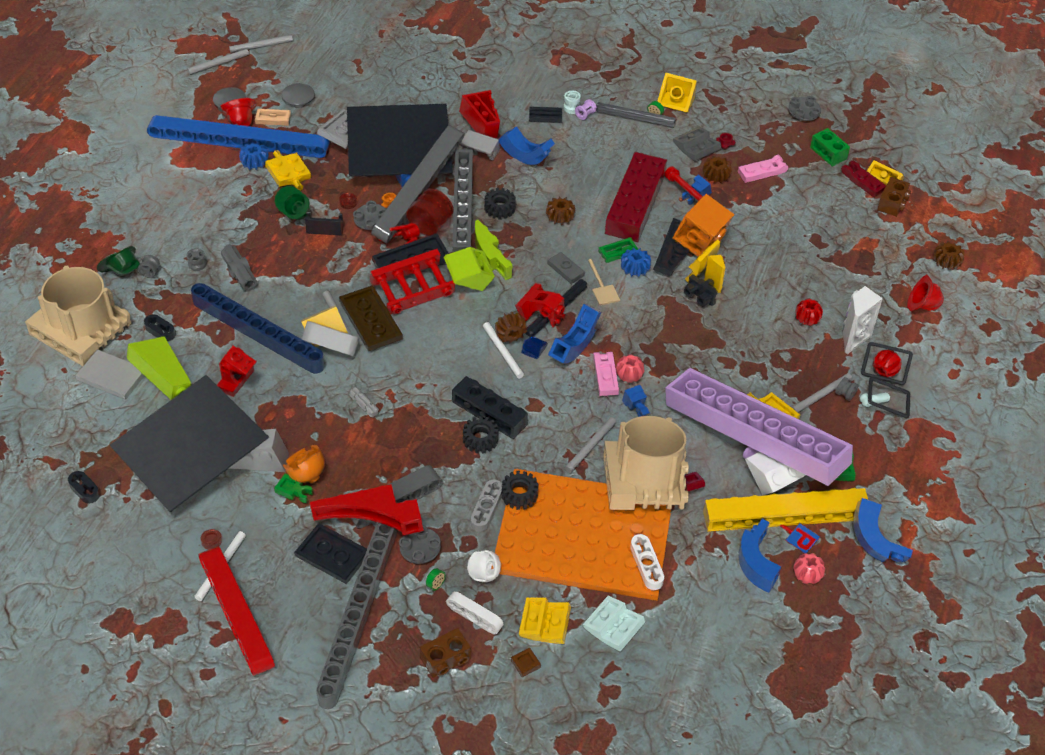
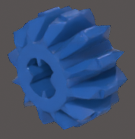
[239,142,269,170]
[621,248,651,278]

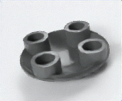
[282,83,315,108]
[213,87,246,112]
[789,96,821,121]
[353,200,386,230]
[399,525,441,564]

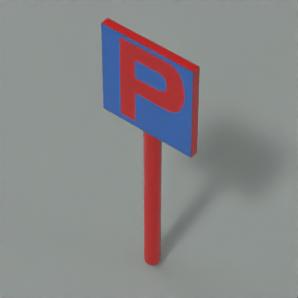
[780,524,820,553]

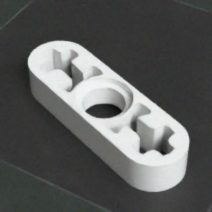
[630,534,664,590]
[446,592,504,634]

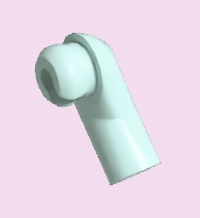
[860,392,890,407]

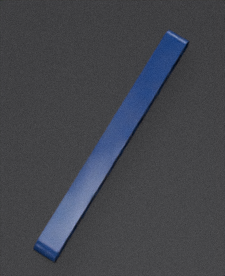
[147,115,330,158]

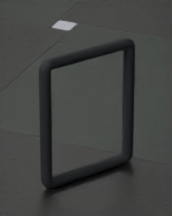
[861,342,913,385]
[868,377,911,418]

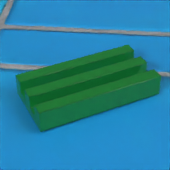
[598,237,638,263]

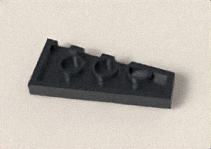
[653,218,690,276]
[372,233,449,269]

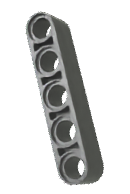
[351,465,443,528]

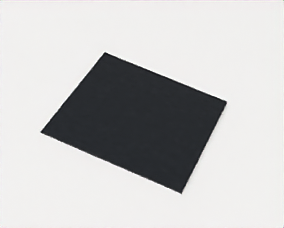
[347,104,453,177]
[110,375,269,512]

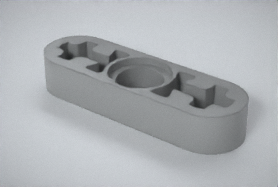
[471,479,502,532]

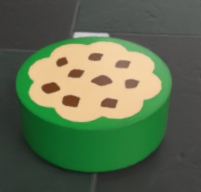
[647,101,664,115]
[426,568,445,591]

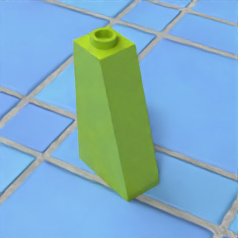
[127,336,191,400]

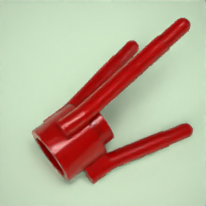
[378,223,420,244]

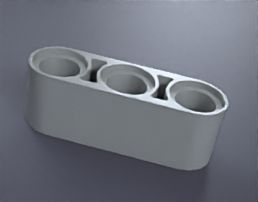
[302,321,360,356]

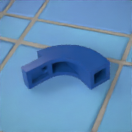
[498,126,555,165]
[548,304,602,364]
[853,498,913,562]
[738,519,781,593]

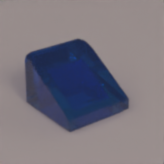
[521,336,548,359]

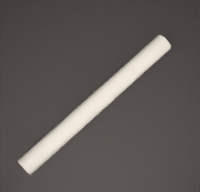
[483,322,524,379]
[194,531,246,601]

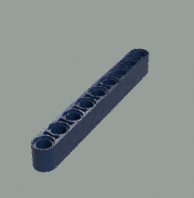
[191,283,325,374]

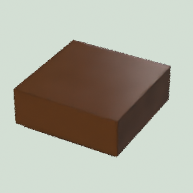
[511,648,541,677]

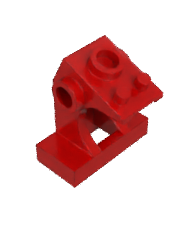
[515,283,565,328]
[217,345,257,397]

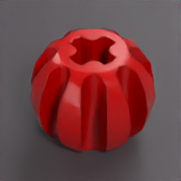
[795,298,823,326]
[873,349,902,377]

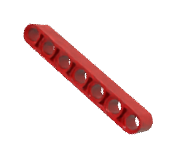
[198,546,275,676]

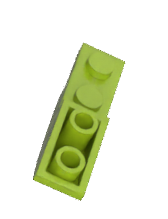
[475,220,513,280]

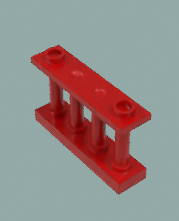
[370,249,455,314]

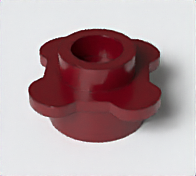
[716,133,736,149]

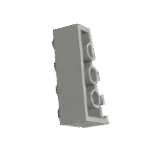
[230,429,289,472]

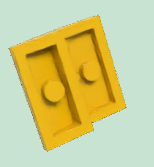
[685,239,720,282]
[519,598,571,644]

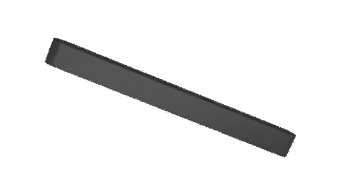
[316,522,398,709]

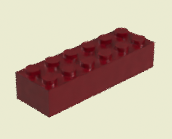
[605,152,668,242]

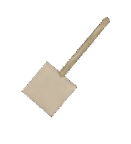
[588,259,620,306]

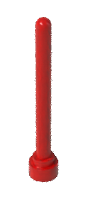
[664,166,703,201]

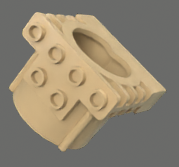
[25,266,131,366]
[603,416,689,510]

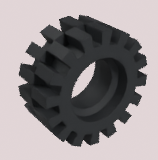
[484,188,516,220]
[463,416,498,454]
[501,470,539,510]

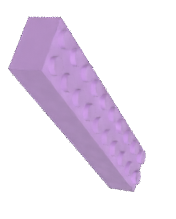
[665,368,853,486]

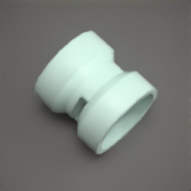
[564,91,581,114]

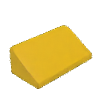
[867,160,904,185]
[704,255,726,293]

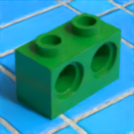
[810,128,850,167]

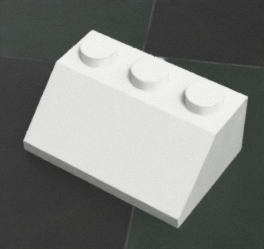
[843,286,883,354]
[745,452,806,495]

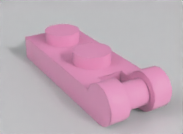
[738,155,788,183]
[593,352,619,396]

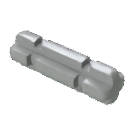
[350,387,379,418]

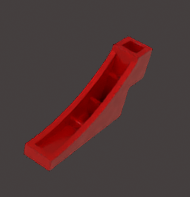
[310,484,423,535]

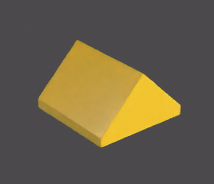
[657,73,697,113]
[301,306,348,347]

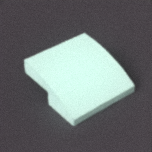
[583,596,645,652]

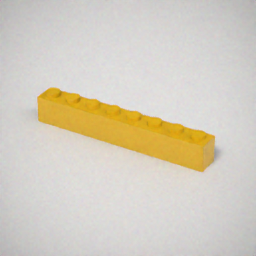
[703,488,869,532]

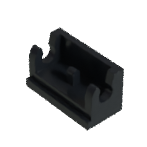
[305,212,344,236]

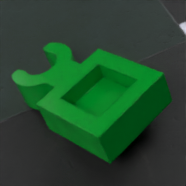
[274,474,313,503]

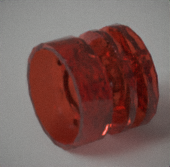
[407,188,454,236]

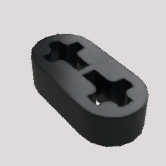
[144,314,176,342]
[68,471,100,504]

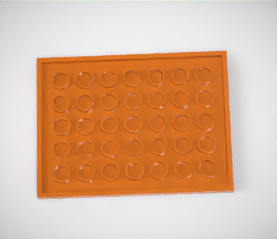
[491,468,671,601]

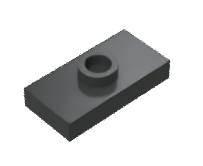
[547,252,585,284]

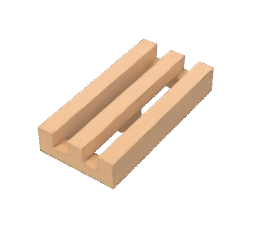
[255,109,291,126]

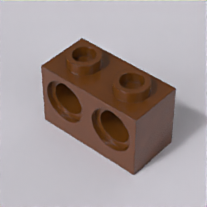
[877,177,911,217]
[419,628,471,678]

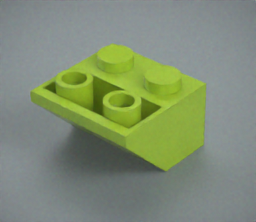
[444,247,495,291]

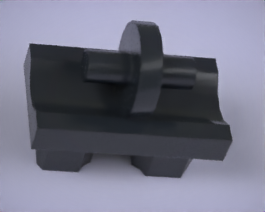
[684,274,718,307]

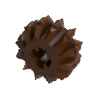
[702,156,732,183]
[546,196,576,225]
[933,241,965,271]
[495,311,527,343]

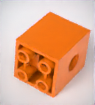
[673,194,735,257]

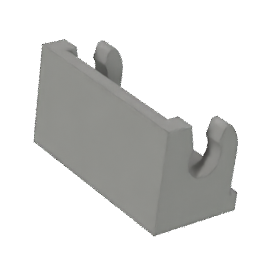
[460,130,500,160]

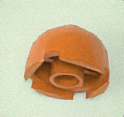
[283,445,325,483]

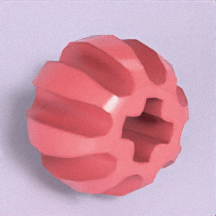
[616,354,644,383]
[794,553,825,584]

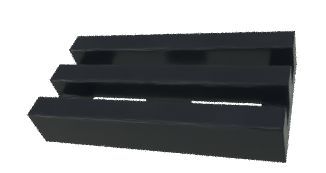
[529,107,562,123]

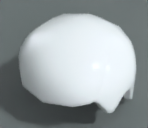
[467,550,501,582]

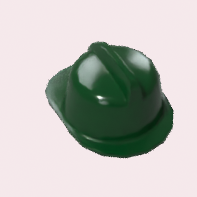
[274,186,311,220]
[97,246,140,275]

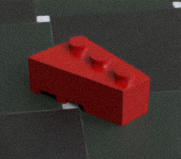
[459,90,500,138]

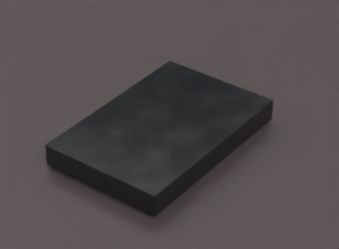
[294,523,367,584]

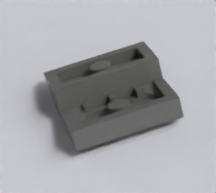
[673,127,721,161]

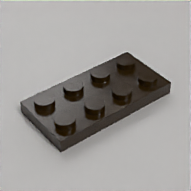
[339,285,403,352]

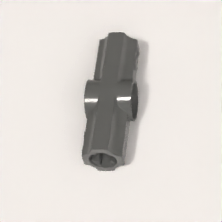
[221,244,257,291]

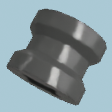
[186,248,207,271]
[138,255,160,278]
[835,377,859,401]

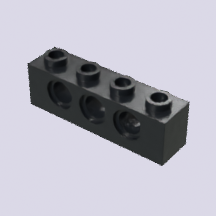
[452,376,528,440]

